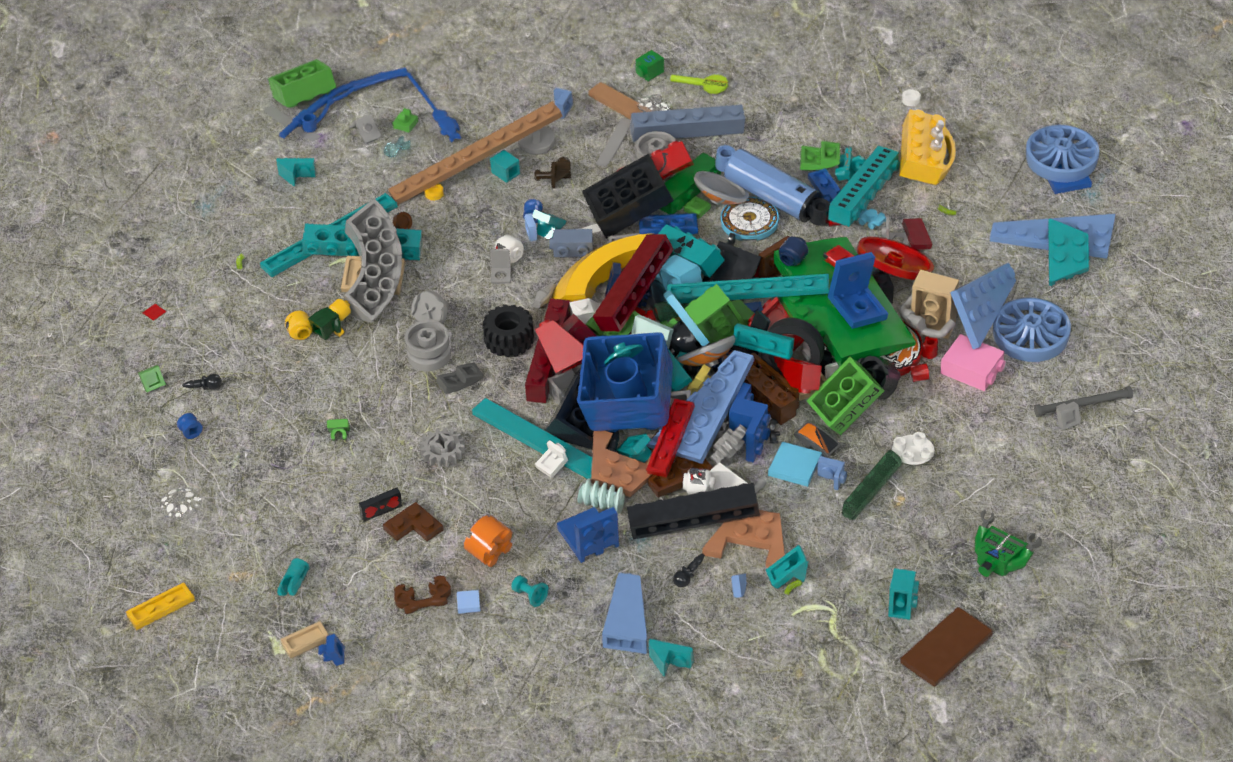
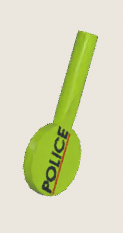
[670,74,728,94]

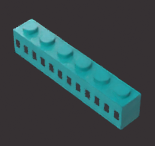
[828,145,900,227]

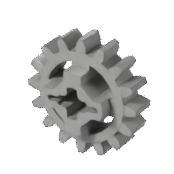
[710,424,747,464]
[419,428,465,468]

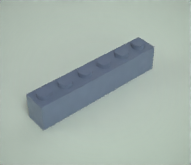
[630,104,745,142]

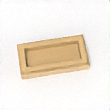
[280,621,329,659]

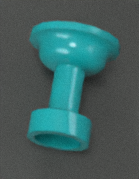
[511,575,549,607]

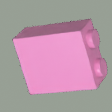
[940,334,1006,391]

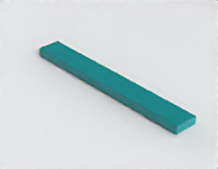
[260,193,398,278]
[667,274,829,304]
[472,398,601,487]

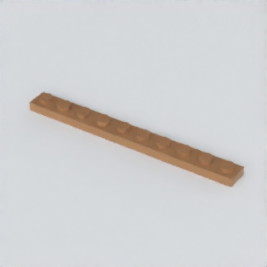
[388,101,563,205]

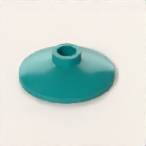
[604,343,643,366]

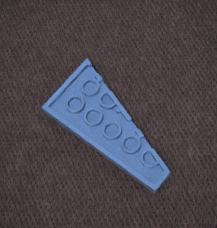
[990,214,1116,259]
[950,262,1016,349]
[647,350,755,464]

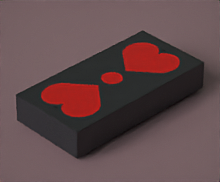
[359,488,402,522]

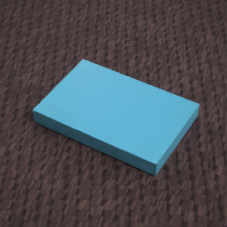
[664,290,709,346]

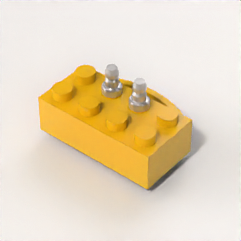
[899,109,956,185]

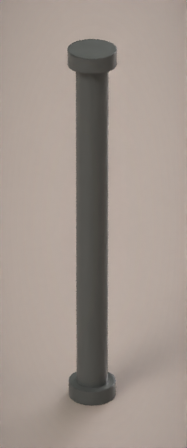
[1034,386,1133,417]

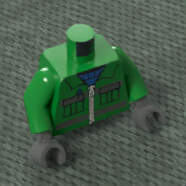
[974,510,1042,577]

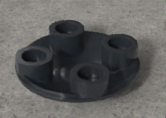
[648,280,671,319]

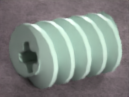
[577,478,625,514]

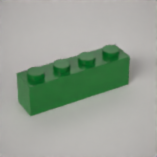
[660,152,721,214]

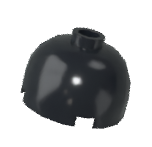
[669,320,702,357]

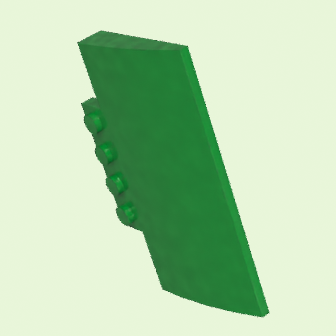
[774,237,916,367]

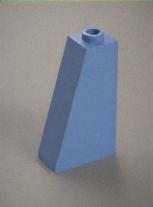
[602,573,648,654]

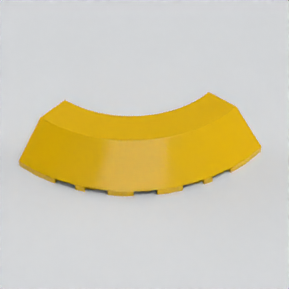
[551,233,654,302]

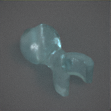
[383,136,410,158]

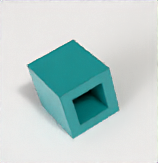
[490,150,520,183]

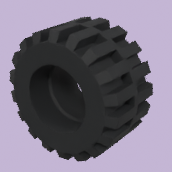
[483,305,534,357]

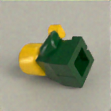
[308,299,351,340]

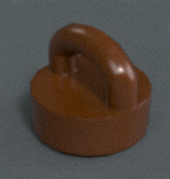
[393,212,413,229]

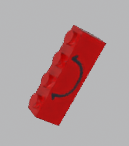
[617,141,694,180]

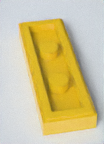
[126,582,195,630]

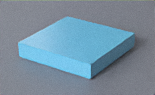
[768,442,822,487]

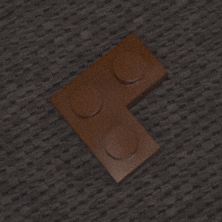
[383,502,444,542]

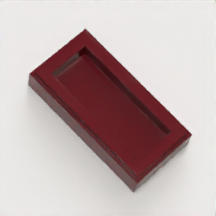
[902,218,932,250]

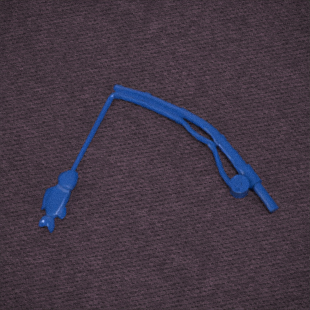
[279,67,461,143]

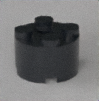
[857,356,901,400]

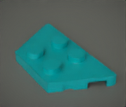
[1048,219,1089,286]

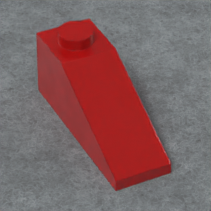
[774,356,822,394]

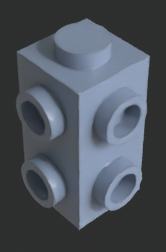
[549,229,593,257]

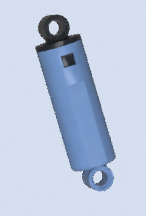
[715,145,830,226]

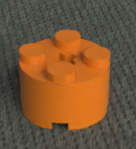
[464,515,513,567]

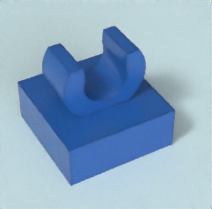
[318,634,345,666]

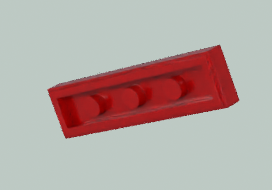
[646,398,695,477]

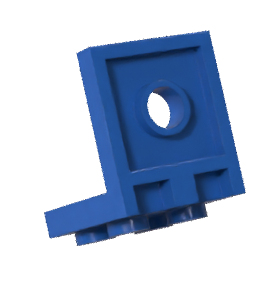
[828,252,888,329]
[557,507,619,563]

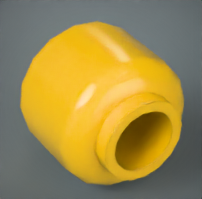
[285,310,312,340]

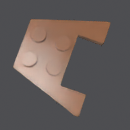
[591,431,654,497]
[702,510,785,568]

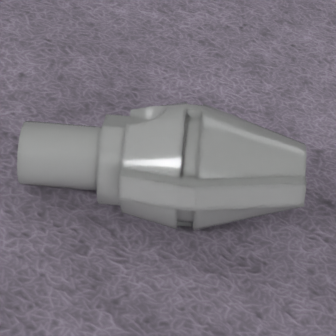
[532,283,556,308]

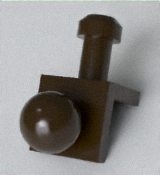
[534,157,571,189]

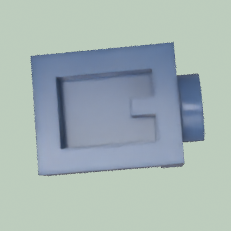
[554,88,573,119]
[817,456,847,490]

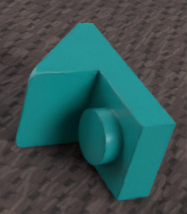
[276,158,316,187]
[532,209,567,239]
[617,434,652,463]
[766,545,808,589]
[649,639,693,677]

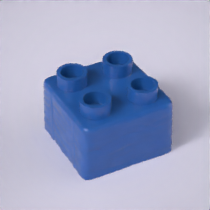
[577,332,673,432]

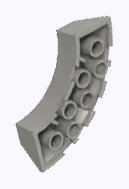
[344,198,402,323]

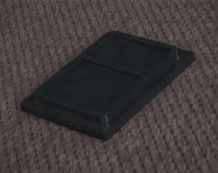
[702,241,762,302]

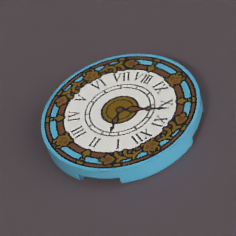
[721,197,779,241]

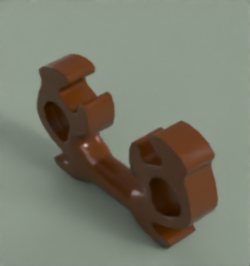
[394,576,451,614]

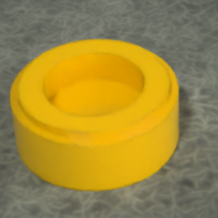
[424,184,444,200]

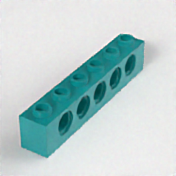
[302,223,422,260]

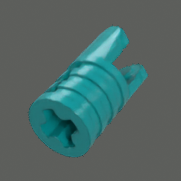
[277,558,310,596]

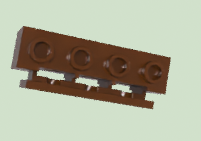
[744,352,800,425]

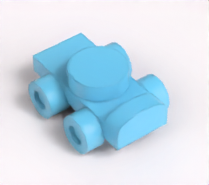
[858,209,886,229]

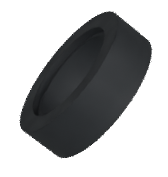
[760,318,825,379]

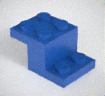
[729,382,770,463]

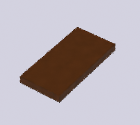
[900,607,993,687]

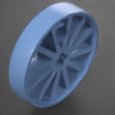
[1026,125,1099,182]
[993,298,1071,362]

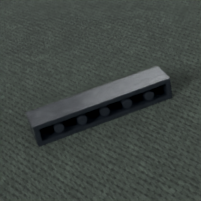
[627,482,760,540]

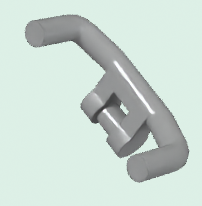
[899,294,956,339]

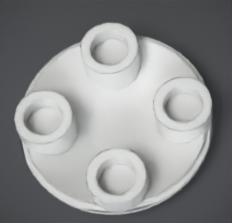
[892,432,935,465]

